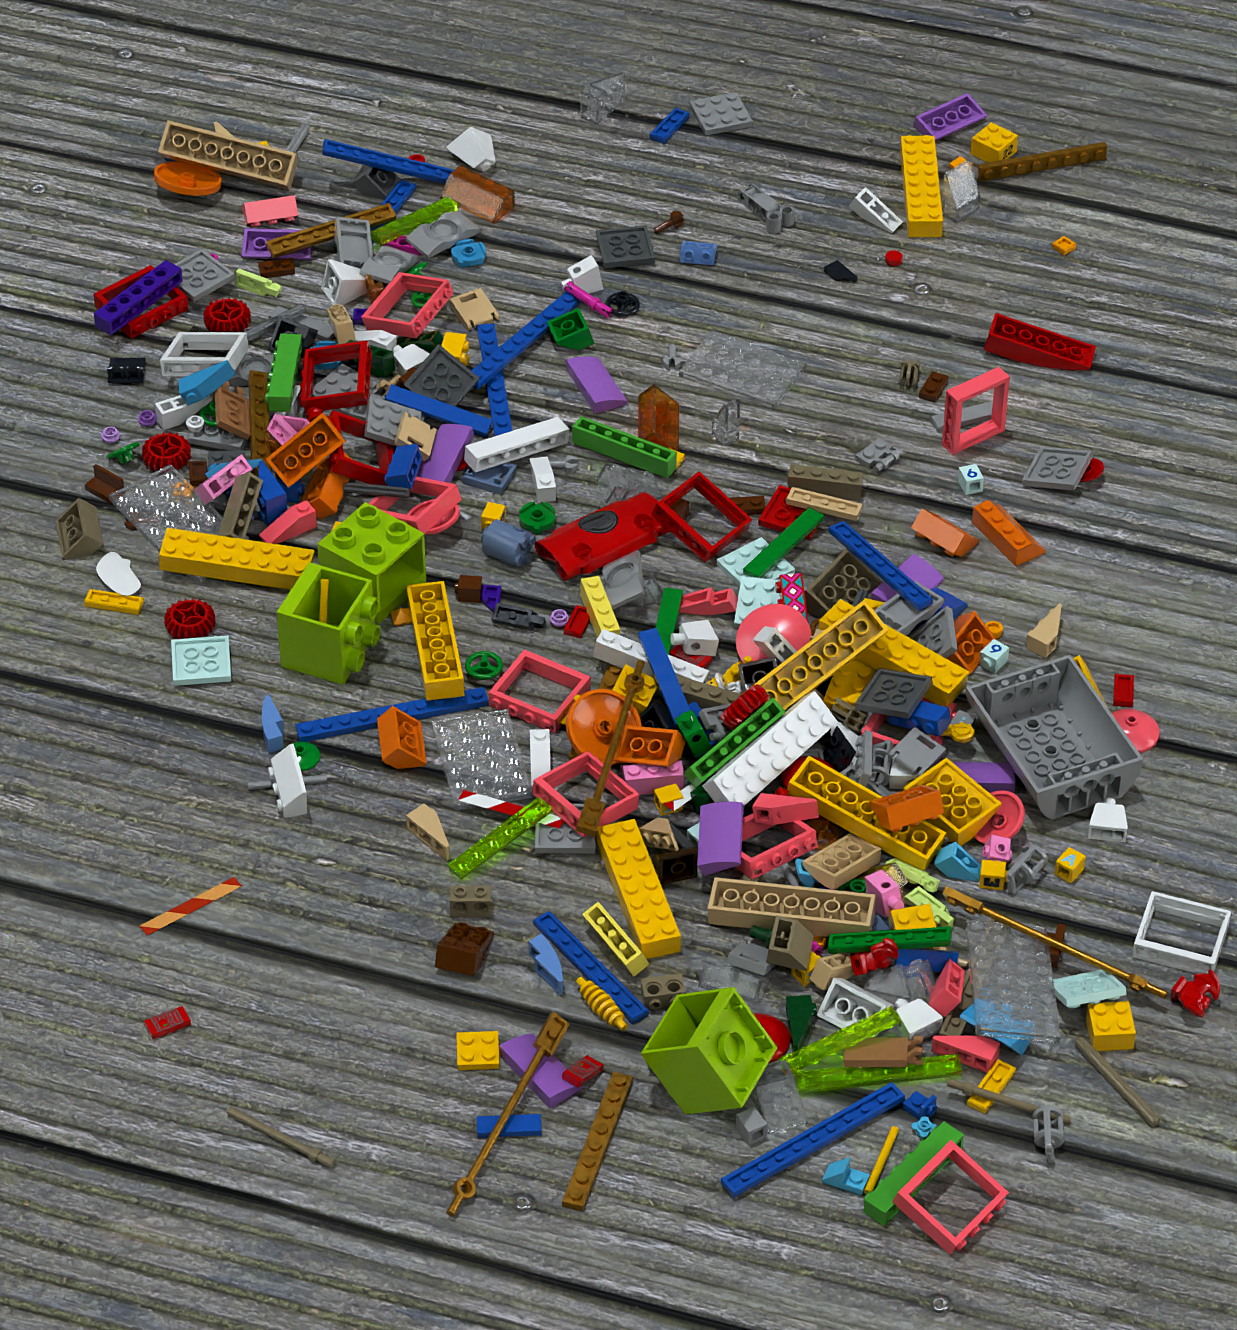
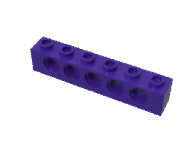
[94,260,183,336]

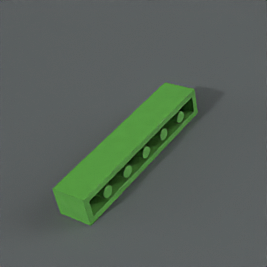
[265,333,302,412]
[572,416,677,479]
[683,697,785,788]
[863,1121,964,1226]

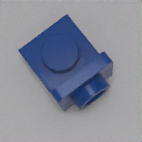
[903,1091,937,1120]

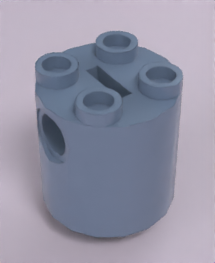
[481,519,536,567]

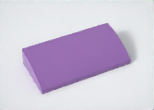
[913,93,987,141]
[241,228,313,260]
[566,357,628,414]
[417,424,474,483]
[871,554,944,602]
[934,761,1015,793]
[697,802,743,876]
[499,1034,583,1108]

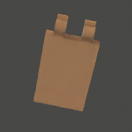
[214,381,251,440]
[843,1036,923,1067]

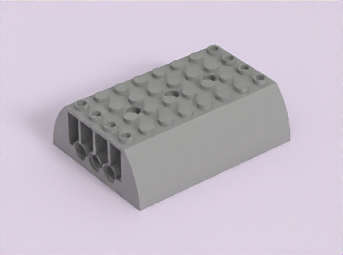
[966,655,1144,820]

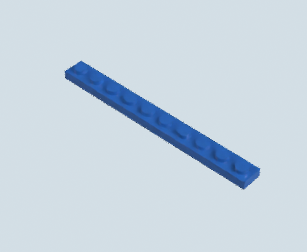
[471,292,580,390]
[477,324,512,437]
[295,687,489,742]
[721,1082,905,1198]

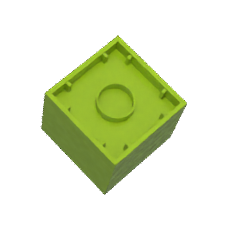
[317,502,426,624]
[276,562,381,685]
[641,987,777,1114]

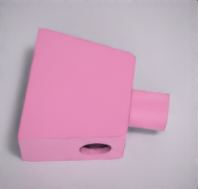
[865,870,904,917]

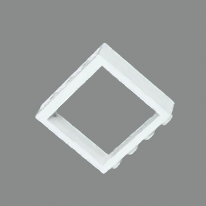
[160,332,249,376]
[1132,891,1231,974]

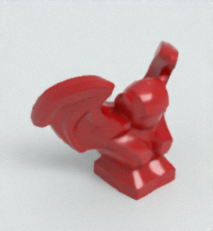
[850,938,898,976]
[1171,969,1220,1018]

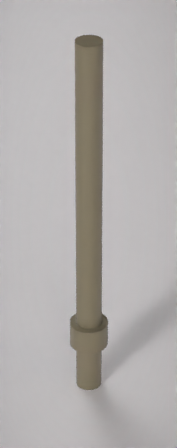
[947,1078,1071,1125]
[227,1107,335,1168]

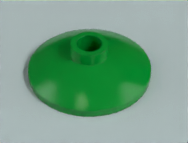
[285,741,320,771]

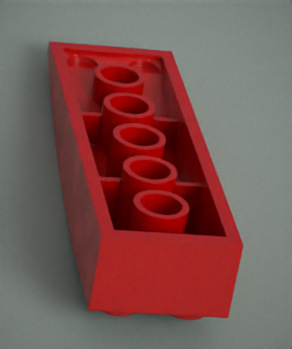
[983,313,1096,370]

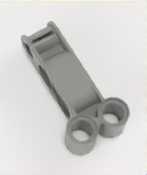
[737,184,795,234]

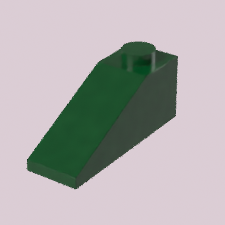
[396,330,444,354]
[347,340,395,378]
[786,995,817,1058]

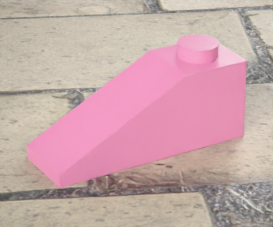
[194,454,252,504]

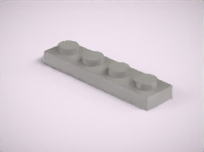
[854,729,873,787]

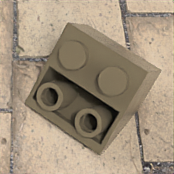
[766,915,814,971]

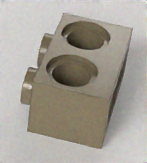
[450,886,491,917]
[641,973,686,1010]

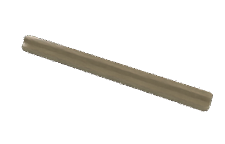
[1075,1037,1160,1127]

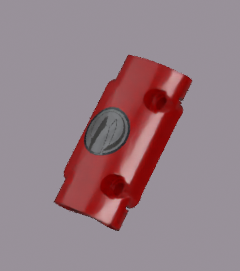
[535,492,671,581]

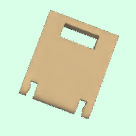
[449,288,500,331]
[394,412,437,461]

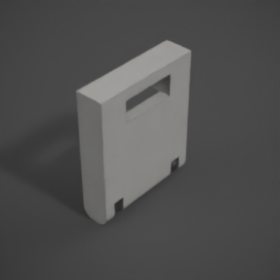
[888,727,946,778]
[726,940,775,976]

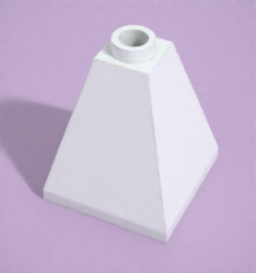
[321,259,374,305]

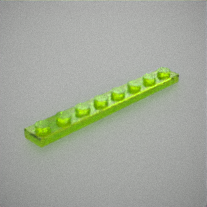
[792,1054,962,1094]

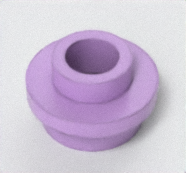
[101,427,120,443]
[550,609,569,627]

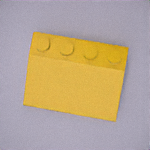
[903,758,1002,846]

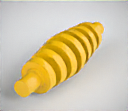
[576,977,628,1031]

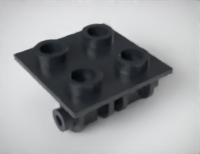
[107,358,146,383]
[823,726,856,773]

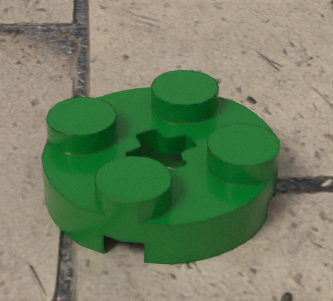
[519,502,556,535]

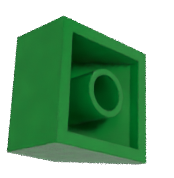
[547,308,594,350]

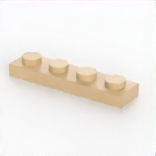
[786,487,863,521]

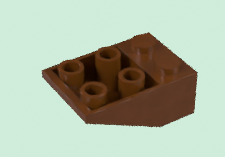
[435,922,494,976]

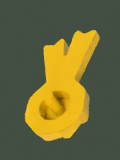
[927,722,974,743]

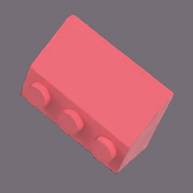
[241,195,298,227]

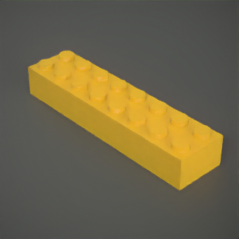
[900,135,943,237]
[159,528,314,590]
[406,581,465,701]
[823,598,885,724]
[742,599,889,712]
[818,599,969,707]
[787,756,946,871]
[596,819,681,959]

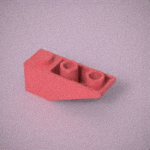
[752,793,819,825]

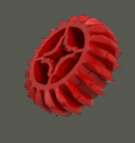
[203,297,251,332]
[142,432,191,474]
[164,598,216,639]
[721,684,769,730]

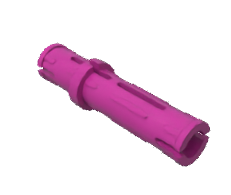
[564,281,613,318]

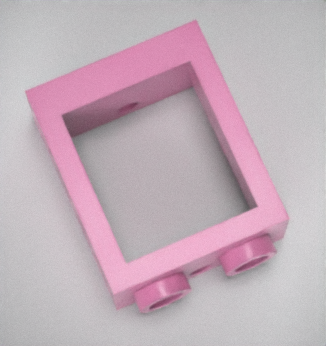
[267,414,310,445]

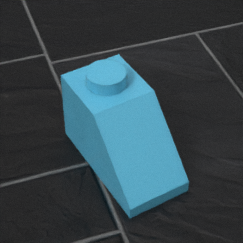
[934,842,981,881]

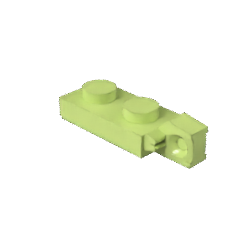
[235,269,282,297]
[884,858,940,893]
[904,886,954,928]

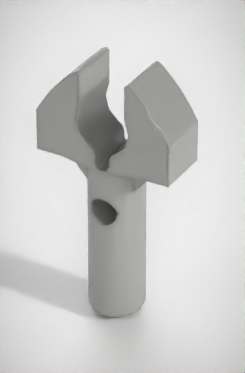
[663,344,681,371]
[549,455,579,473]

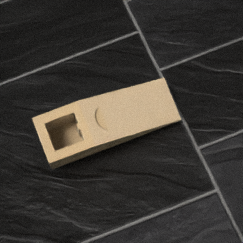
[326,304,356,344]
[1026,603,1062,658]
[639,818,679,851]

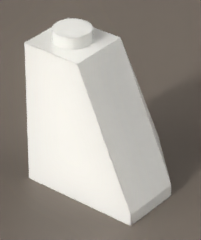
[446,127,496,172]

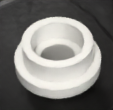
[186,415,204,432]

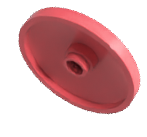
[736,604,812,663]

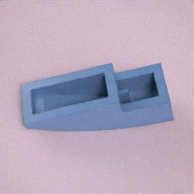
[262,695,284,753]
[528,933,563,995]

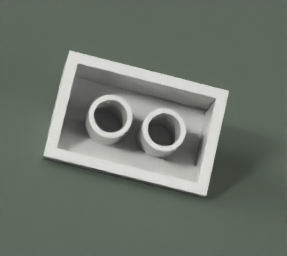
[268,744,307,818]
[817,978,895,1037]

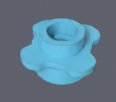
[911,1116,937,1139]

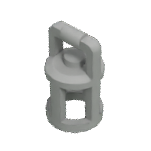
[870,740,894,787]
[1006,844,1048,894]
[1033,1106,1064,1164]

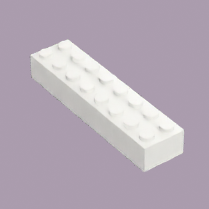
[702,691,838,806]

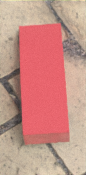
[679,587,738,615]

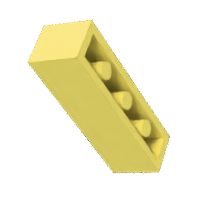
[580,576,620,638]
[582,902,650,977]

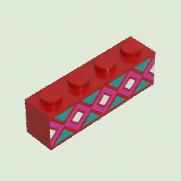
[775,573,809,624]

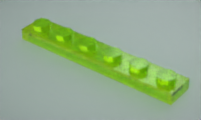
[370,197,459,245]
[447,797,552,880]
[779,1006,901,1075]

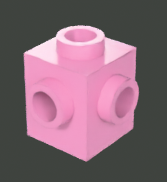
[982,835,1012,864]

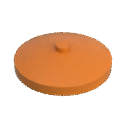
[153,161,222,196]
[566,689,642,766]

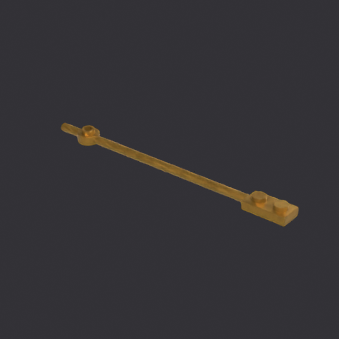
[576,660,645,837]
[943,886,1168,999]
[446,1012,570,1216]

